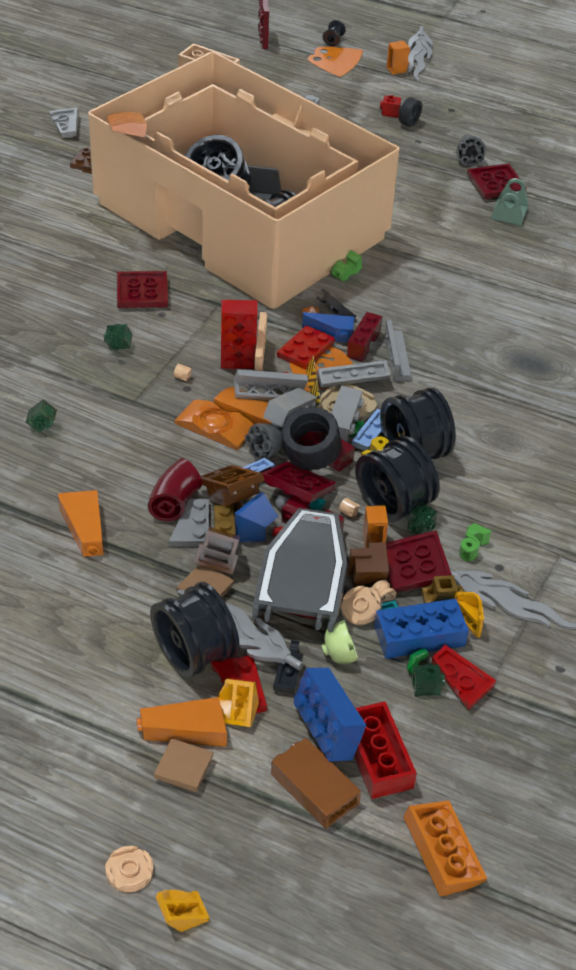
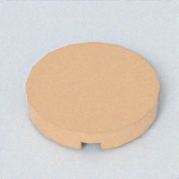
[341,586,382,625]
[105,846,153,893]

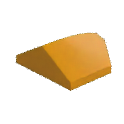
[454,591,484,638]
[219,679,259,727]
[155,889,210,932]

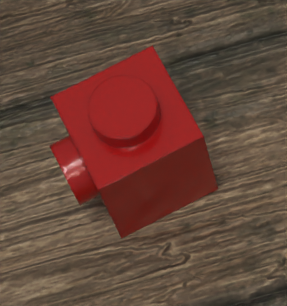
[380,95,401,117]

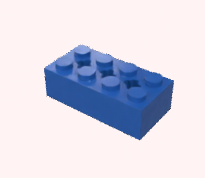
[374,599,469,659]
[293,667,366,762]

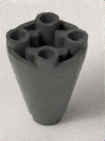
[456,134,486,166]
[245,423,285,461]

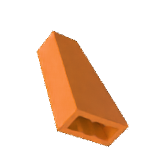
[58,490,103,557]
[136,697,227,747]

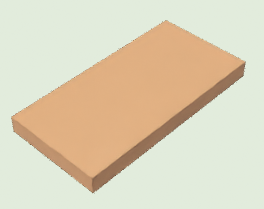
[255,312,267,371]

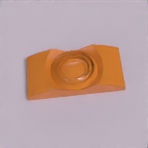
[174,400,254,450]

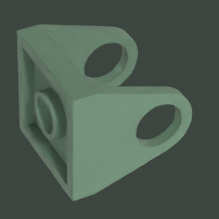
[491,178,529,226]

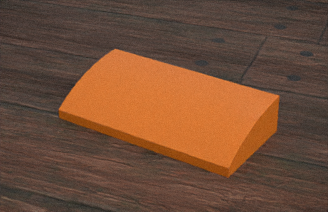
[106,112,147,137]
[214,387,272,424]
[403,800,488,896]

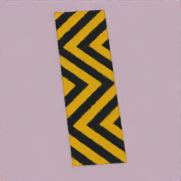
[306,356,321,407]

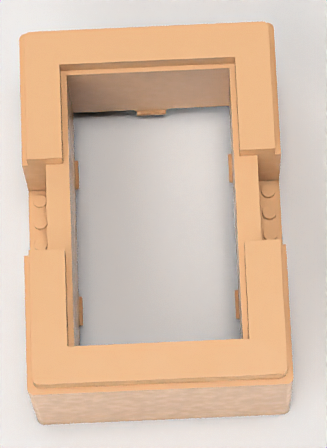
[88,52,400,309]

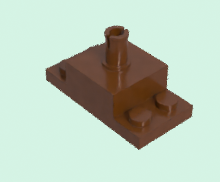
[201,465,265,517]

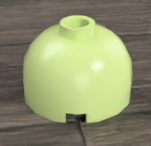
[321,620,358,664]

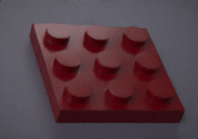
[258,0,269,49]
[467,163,527,199]
[117,271,168,308]
[263,461,337,502]
[386,530,452,594]

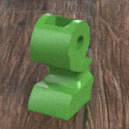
[331,250,362,281]
[459,523,491,561]

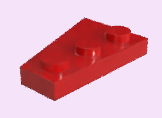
[432,645,496,710]
[211,656,267,713]

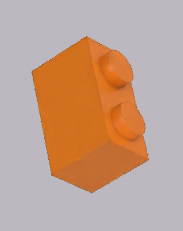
[386,40,410,75]
[363,506,388,548]

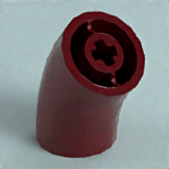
[148,458,202,521]

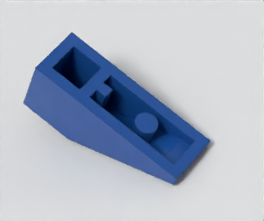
[302,312,354,343]

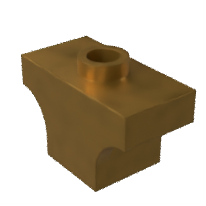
[421,575,464,603]

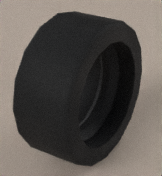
[398,97,423,127]

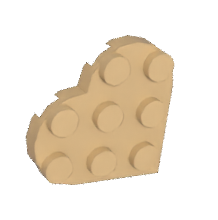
[318,384,377,422]

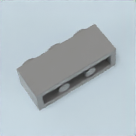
[326,385,364,442]

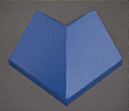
[235,492,278,542]

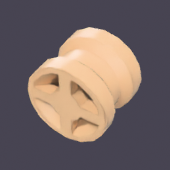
[372,580,396,603]

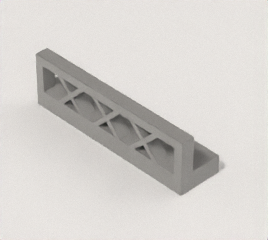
[385,320,411,381]
[316,360,391,388]
[233,369,308,400]

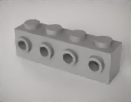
[263,388,317,427]

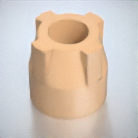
[174,364,192,381]
[339,498,360,518]

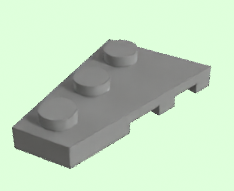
[49,107,79,138]
[169,499,209,547]

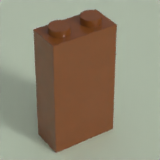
[271,738,361,829]

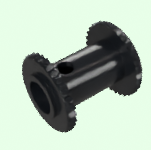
[322,20,346,46]

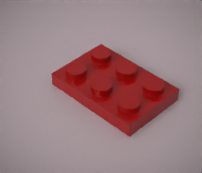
[277,325,335,370]

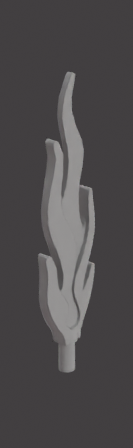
[408,26,433,82]
[451,569,576,630]
[177,590,303,670]

